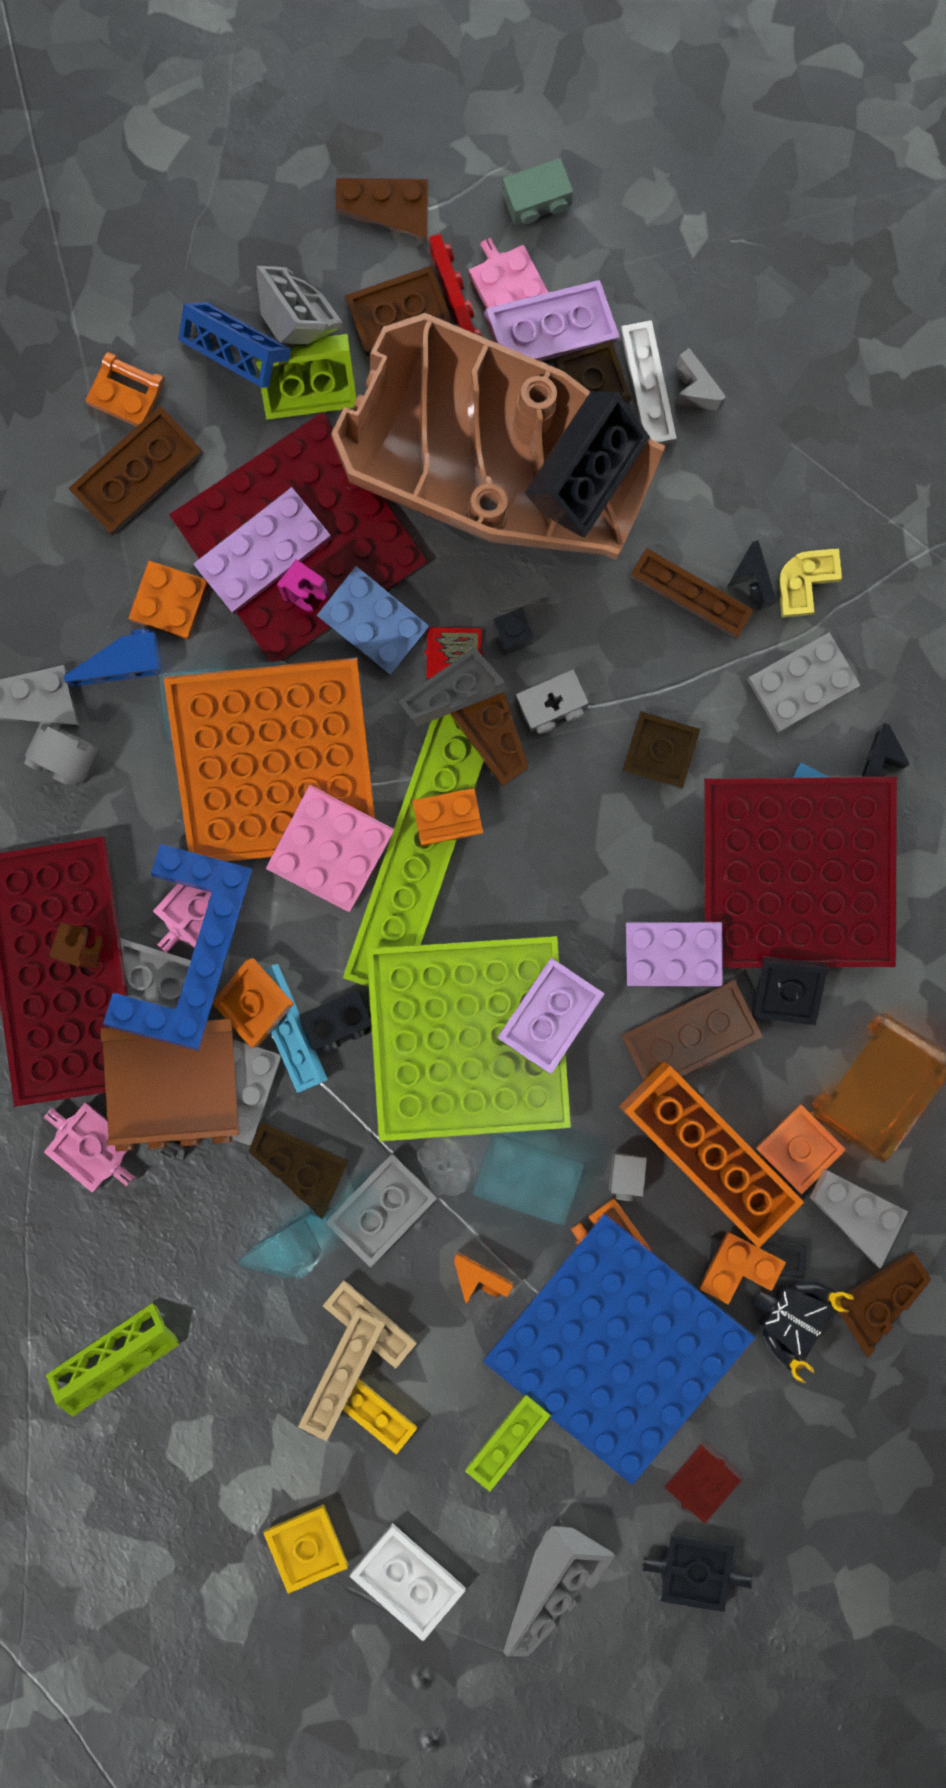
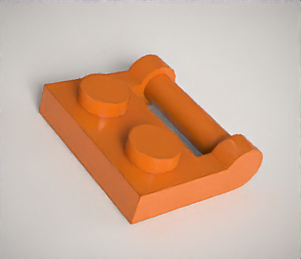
[85,352,165,427]

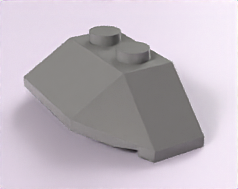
[256,266,342,347]

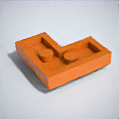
[698,1231,786,1304]

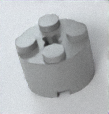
[24,721,99,787]

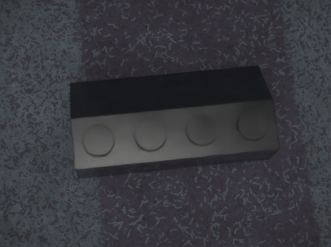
[524,392,650,538]

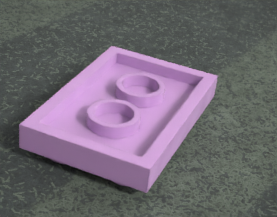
[626,922,723,986]
[497,958,604,1074]

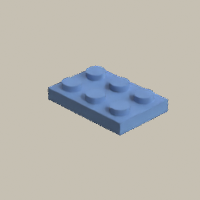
[316,566,429,675]

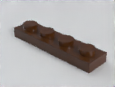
[630,548,754,639]

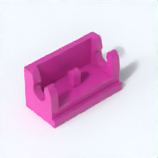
[277,559,329,612]

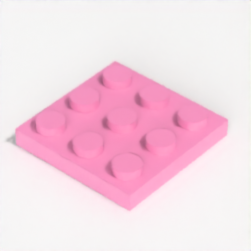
[266,785,394,913]

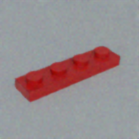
[429,233,482,337]

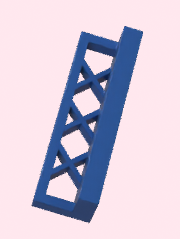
[178,302,291,388]

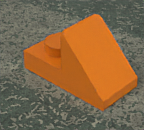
[454,1251,513,1304]

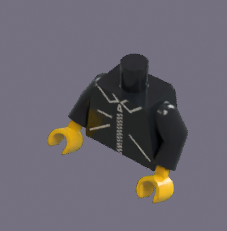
[751,1281,854,1383]

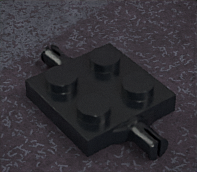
[642,1533,753,1612]

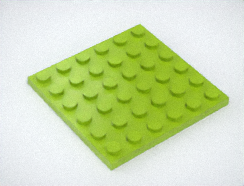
[367,936,571,1141]

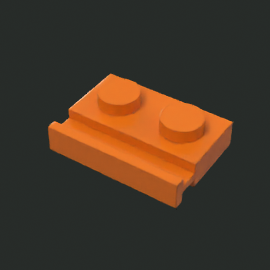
[412,788,483,846]

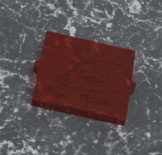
[664,1444,741,1524]

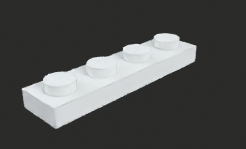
[621,320,677,445]

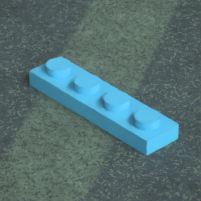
[264,964,328,1093]

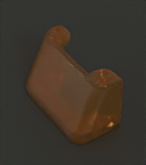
[811,1013,946,1163]

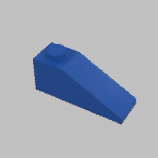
[64,629,163,688]

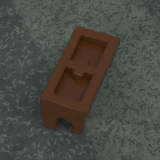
[49,922,103,969]

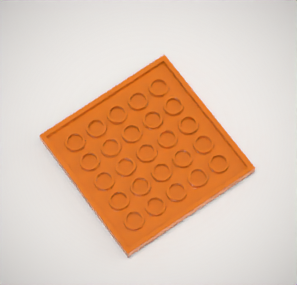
[164,658,375,861]

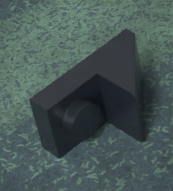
[727,540,776,610]
[861,723,909,777]

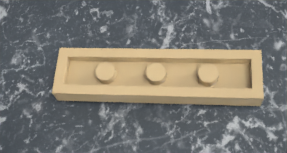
[298,1307,386,1442]

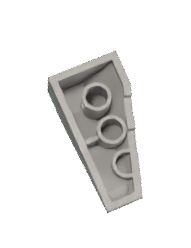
[503,1526,615,1657]

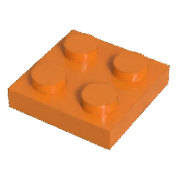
[128,561,209,640]
[213,958,294,1049]
[755,1104,846,1195]

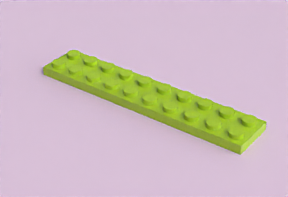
[343,714,484,987]

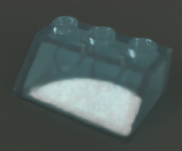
[238,1218,323,1279]

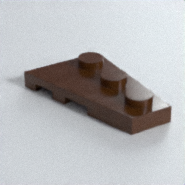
[450,673,528,787]

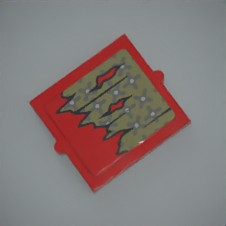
[424,627,484,679]

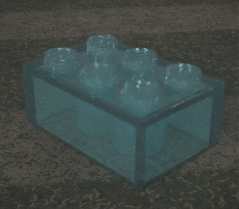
[472,1133,584,1226]

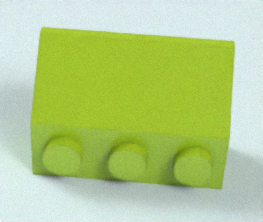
[256,334,357,420]

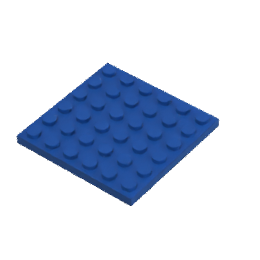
[483,1213,755,1485]

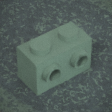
[502,158,573,225]

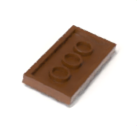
[69,406,204,536]
[620,980,763,1081]

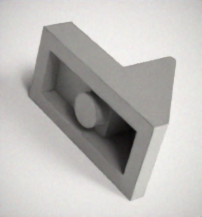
[675,348,726,411]

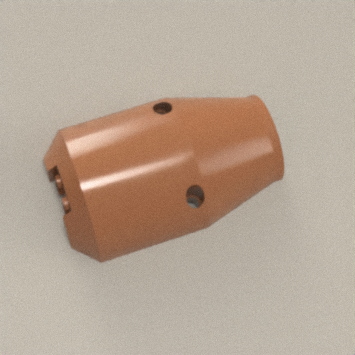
[331,313,665,560]

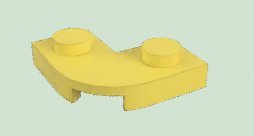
[778,548,842,618]

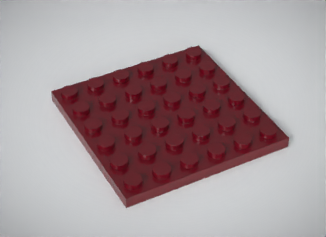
[169,412,427,666]
[704,777,897,968]

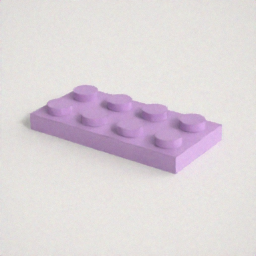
[484,280,620,361]
[194,487,331,615]

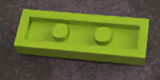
[465,1394,551,1492]

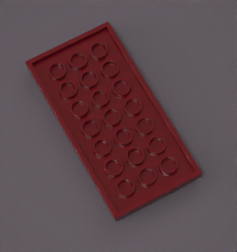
[0,836,128,1107]

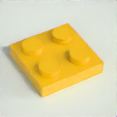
[263,1504,348,1594]

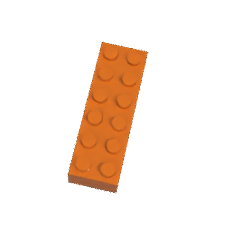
[619,1061,804,1248]

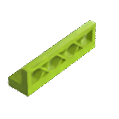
[46,1303,180,1417]

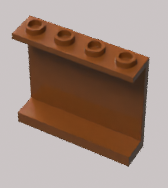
[100,1019,239,1152]

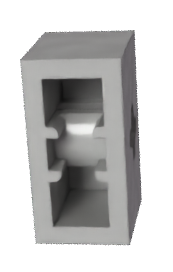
[515,669,589,734]

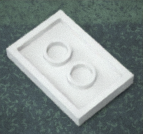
[350,1523,465,1641]

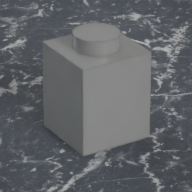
[609,1153,647,1201]

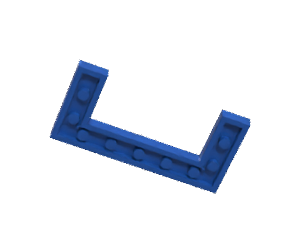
[103,844,252,1051]

